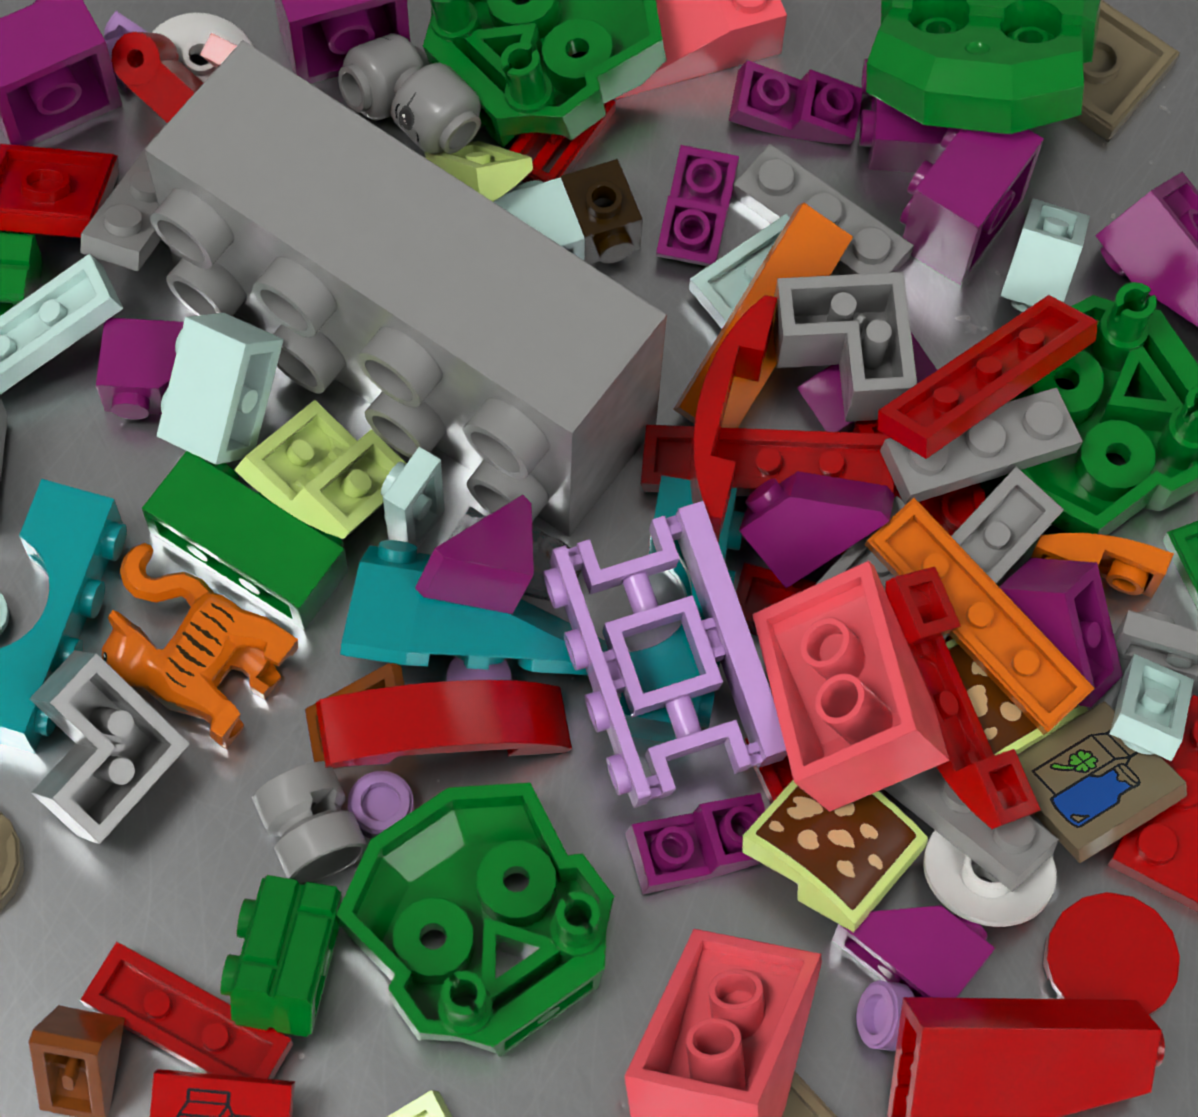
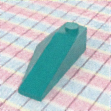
[340,540,608,675]

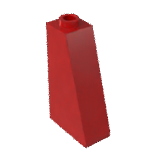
[887,997,1165,1117]

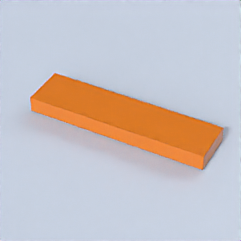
[673,202,853,428]
[864,498,1095,735]

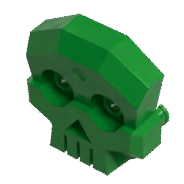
[423,0,666,148]
[866,0,1101,134]
[999,282,1198,535]
[336,782,614,1057]

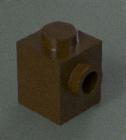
[560,159,643,264]

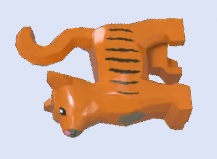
[101,543,298,750]

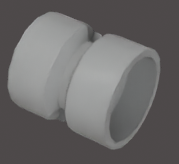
[252,761,368,885]

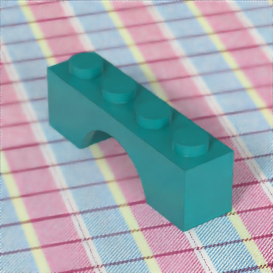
[620,475,745,743]
[0,479,127,754]

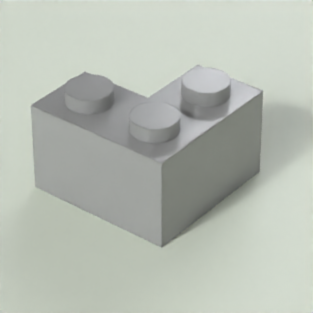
[773,272,917,422]
[30,650,190,844]

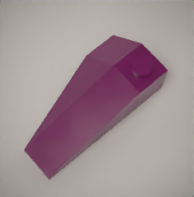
[1095,171,1198,327]

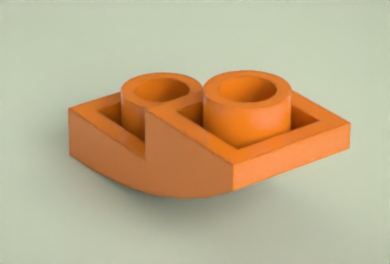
[1031,533,1174,598]

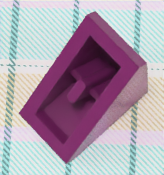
[415,495,534,614]

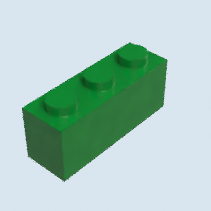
[142,451,348,631]

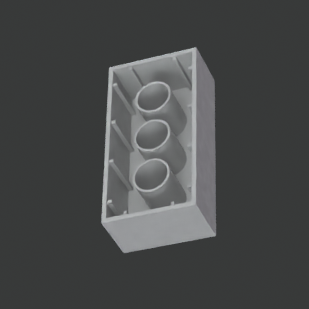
[144,40,667,537]

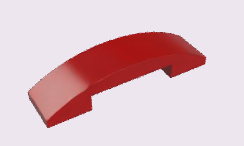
[690,295,777,543]
[885,566,1041,829]
[315,680,572,768]

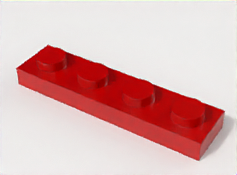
[878,295,1098,459]
[640,424,896,498]

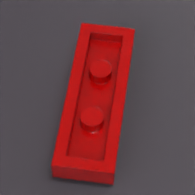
[80,942,293,1079]

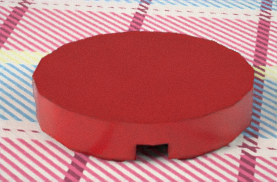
[1043,892,1180,1016]

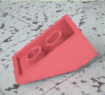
[615,0,787,100]
[752,561,949,812]
[624,929,822,1117]

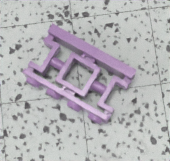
[543,501,787,808]

